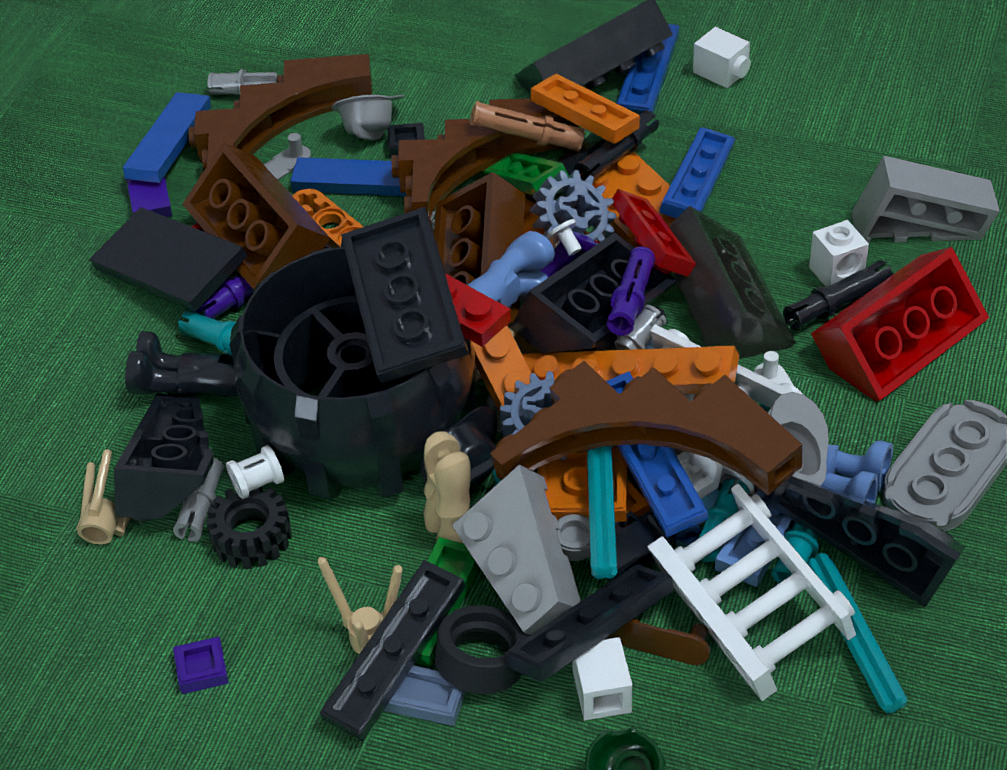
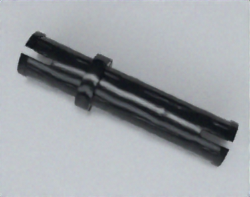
[573,110,659,182]
[783,260,893,331]

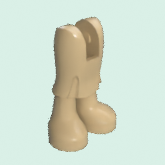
[423,432,471,543]

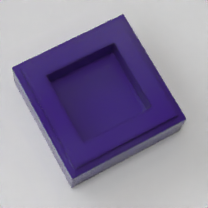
[173,636,229,694]

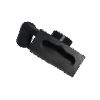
[604,511,675,582]

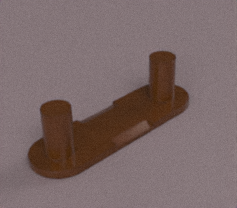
[604,619,710,665]

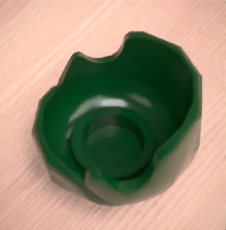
[585,727,666,770]

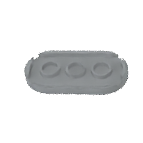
[883,400,1007,531]

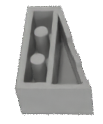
[851,156,1000,243]
[452,465,581,635]

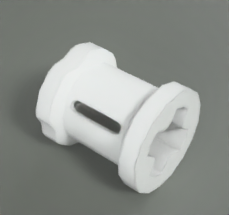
[226,445,284,499]

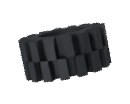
[206,486,292,569]

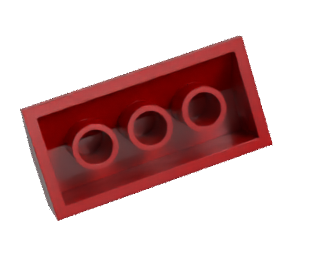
[811,247,989,401]

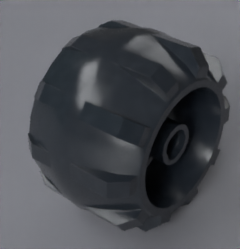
[230,247,477,499]

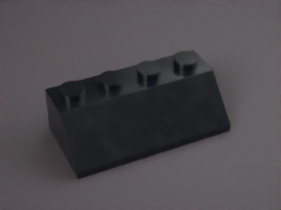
[515,0,673,93]
[511,233,677,353]

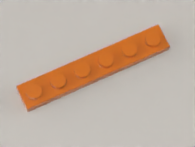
[487,346,739,394]

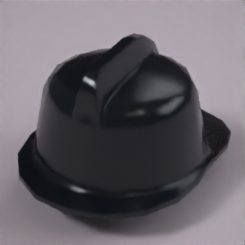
[421,406,498,491]

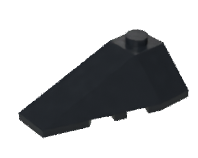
[114,393,213,522]
[768,476,966,608]

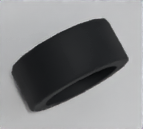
[435,605,527,694]

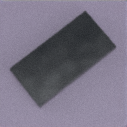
[89,207,247,312]
[341,207,469,383]

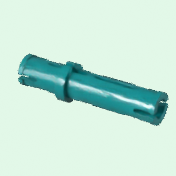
[178,311,236,355]

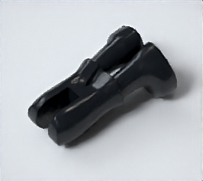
[125,331,237,397]

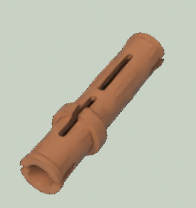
[470,101,585,152]

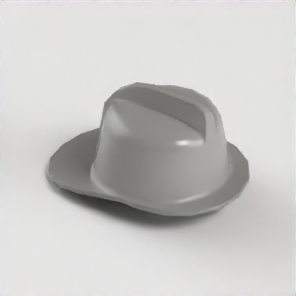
[332,95,405,141]
[770,392,829,492]

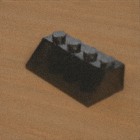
[668,206,796,359]

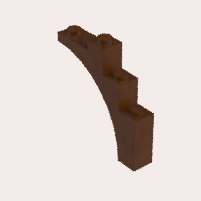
[189,54,373,177]
[391,99,579,224]
[490,361,803,495]

